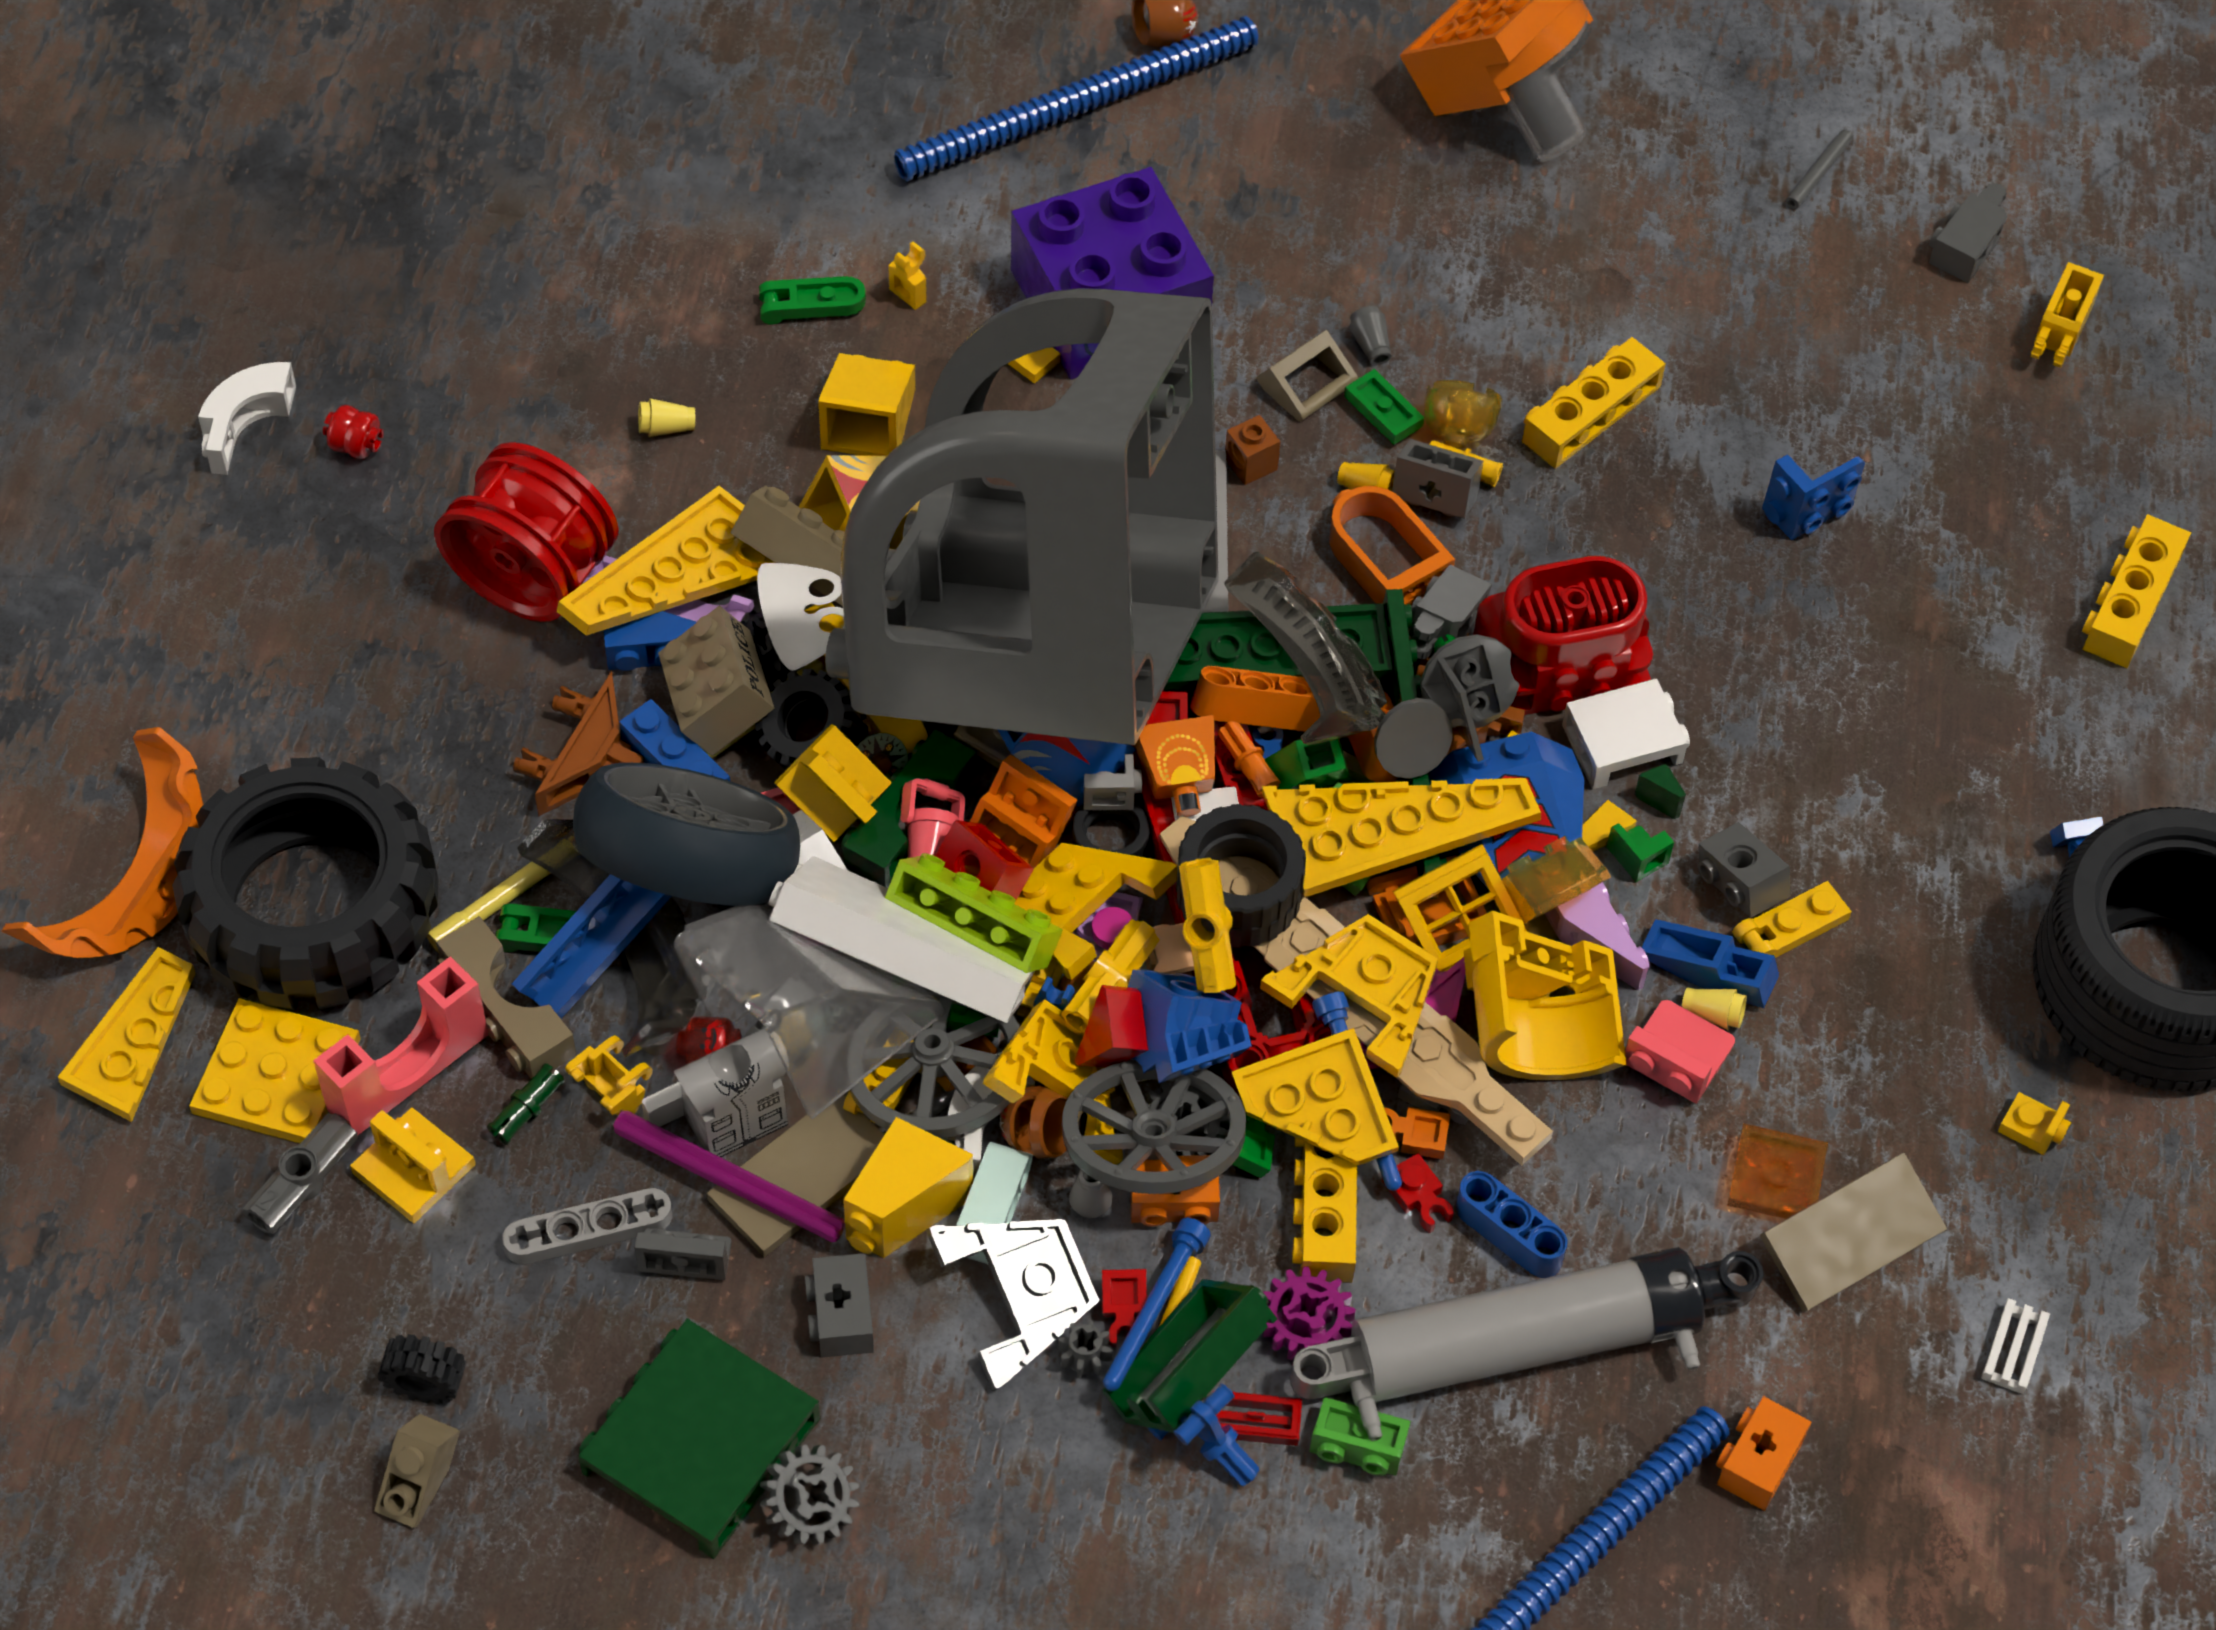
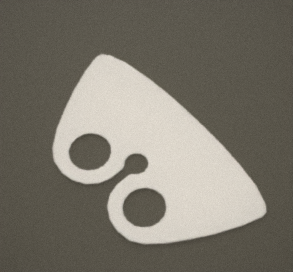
[757,563,845,671]

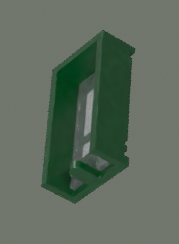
[1102,1279,1277,1433]

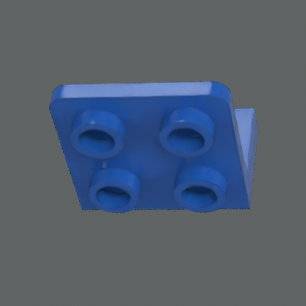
[1762,454,1865,540]

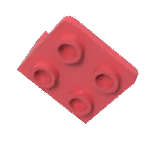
[1625,1000,1735,1104]

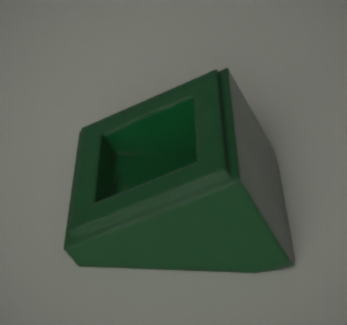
[1635,764,1686,819]

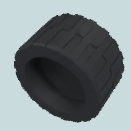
[1176,804,1306,947]

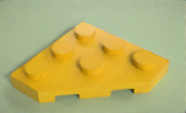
[1232,1028,1399,1165]

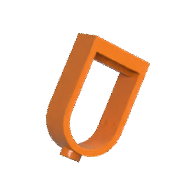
[1329,486,1455,605]

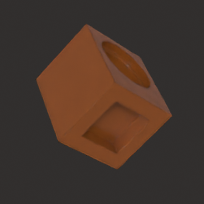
[1225,415,1281,485]

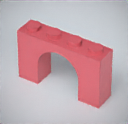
[313,956,488,1135]

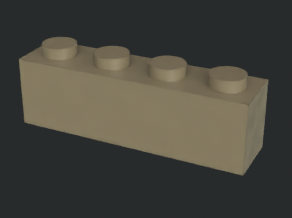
[730,486,845,606]

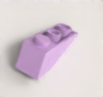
[1540,868,1649,990]

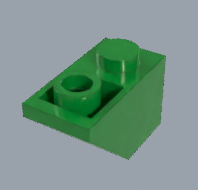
[1265,730,1351,790]

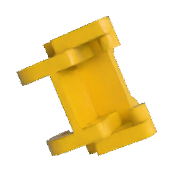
[565,1035,653,1115]

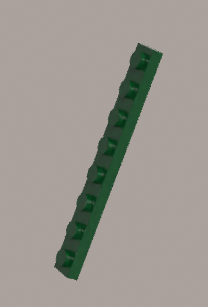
[1383,589,1447,899]

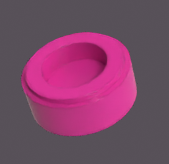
[1092,907,1132,950]

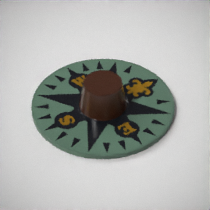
[857,733,908,791]

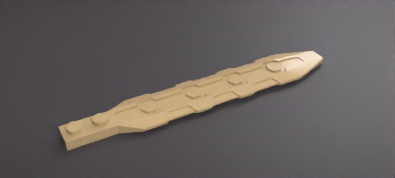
[1160,815,1553,1166]

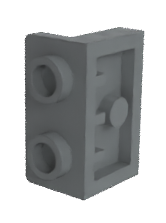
[635,1228,732,1280]

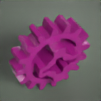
[1262,1267,1356,1360]

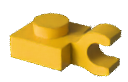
[889,241,926,310]

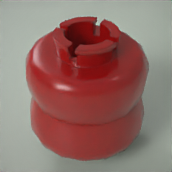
[323,405,384,459]

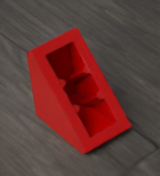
[1074,985,1148,1068]

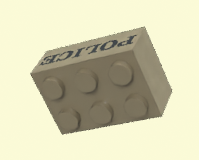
[658,605,775,756]

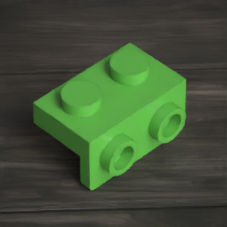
[1309,1397,1411,1476]

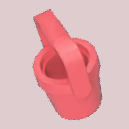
[900,778,965,858]

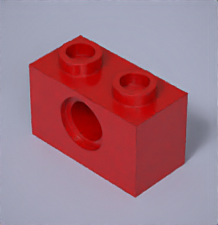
[935,820,1034,900]

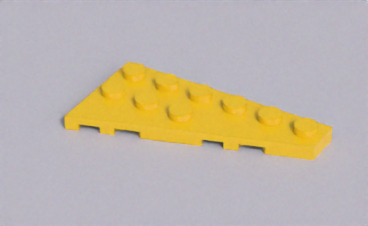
[557,486,775,636]
[1262,778,1541,898]

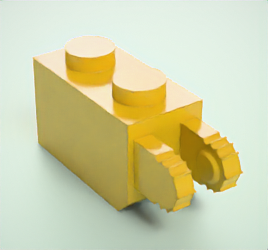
[2030,262,2104,368]

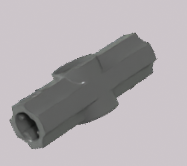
[243,1113,358,1234]

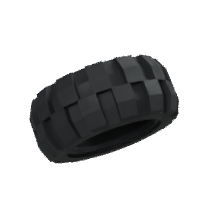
[172,757,439,1011]

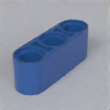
[1456,1171,1568,1278]

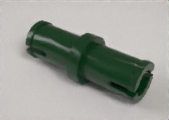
[487,1063,565,1145]

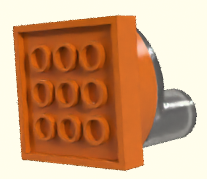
[1399,0,1594,162]

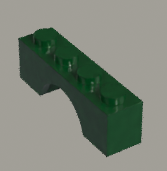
[841,729,976,888]

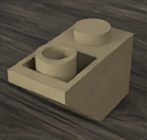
[374,1414,460,1528]

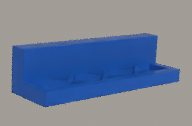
[512,874,672,1019]

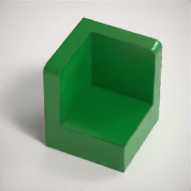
[1606,823,1674,882]

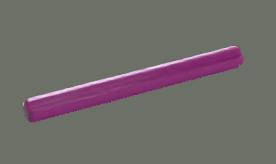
[613,1110,845,1242]

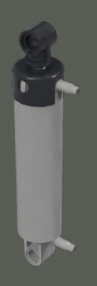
[1290,1247,1763,1441]

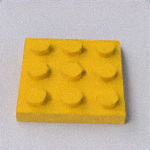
[189,998,361,1143]

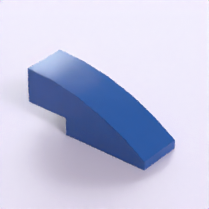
[1642,919,1779,1008]

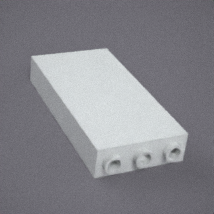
[769,856,1035,1023]

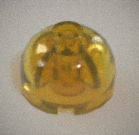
[1424,380,1503,449]

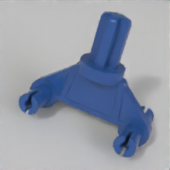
[1147,1383,1259,1486]

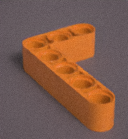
[1190,666,1398,783]

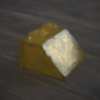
[1501,836,1611,924]

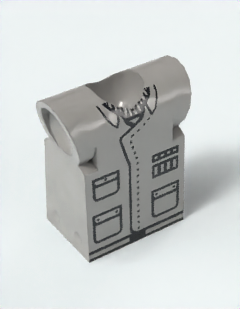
[674,1027,788,1157]

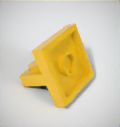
[774,724,892,842]
[350,1107,476,1224]

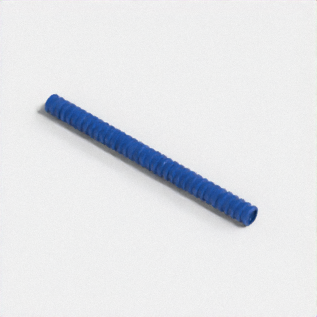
[894,16,1259,182]
[1470,1406,1729,1630]

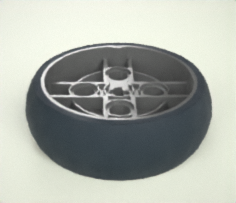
[573,762,800,906]

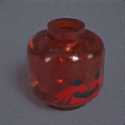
[676,1016,742,1065]

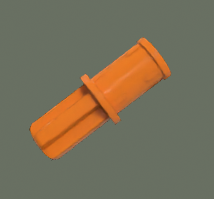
[1218,721,1281,797]

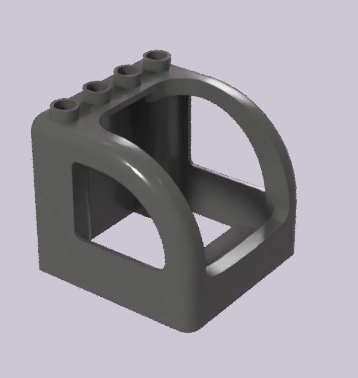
[825,288,1219,745]

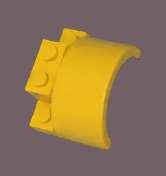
[1463,911,1626,1080]

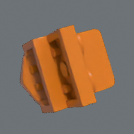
[970,754,1079,869]

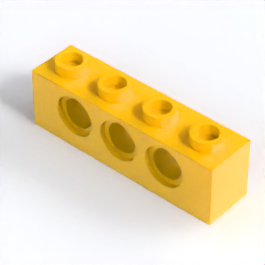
[1522,337,1666,469]
[2082,514,2191,668]
[1292,1137,1357,1283]

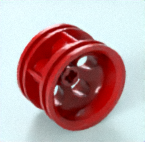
[434,442,619,622]

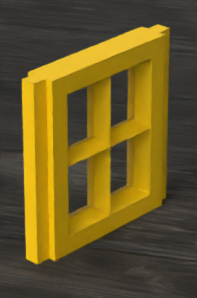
[1393,844,1527,972]

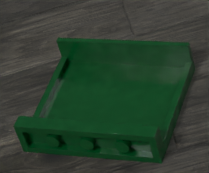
[579,1318,820,1559]

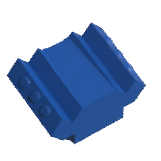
[1128,970,1252,1083]

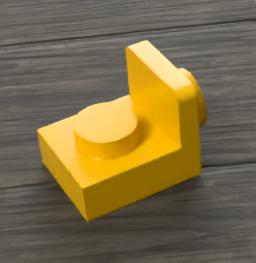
[1998,1092,2071,1155]

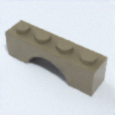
[436,916,576,1079]

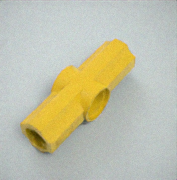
[1179,858,1236,993]
[1061,919,1160,1034]

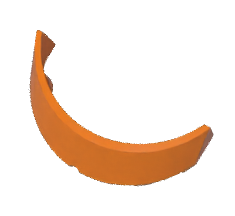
[1,727,204,958]

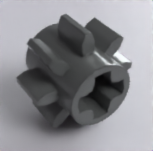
[1058,1320,1113,1378]

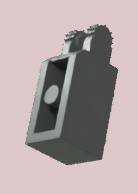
[1929,182,2007,283]
[1409,565,1492,660]

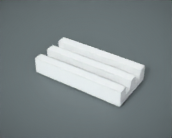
[1981,1298,2050,1395]

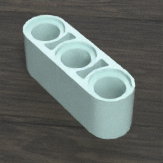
[956,1142,1033,1265]

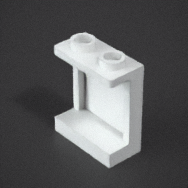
[1562,678,1690,790]

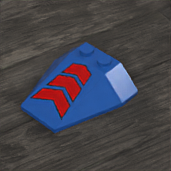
[1428,731,1584,899]

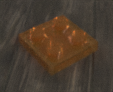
[1727,1123,1828,1219]

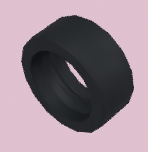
[1072,801,1151,857]

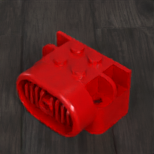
[1473,556,1653,715]

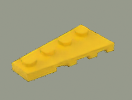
[58,947,196,1122]

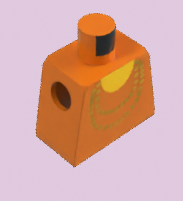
[1134,715,1215,817]

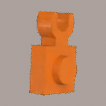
[1384,1107,1450,1159]

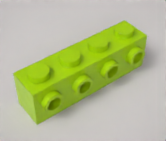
[885,853,1063,973]

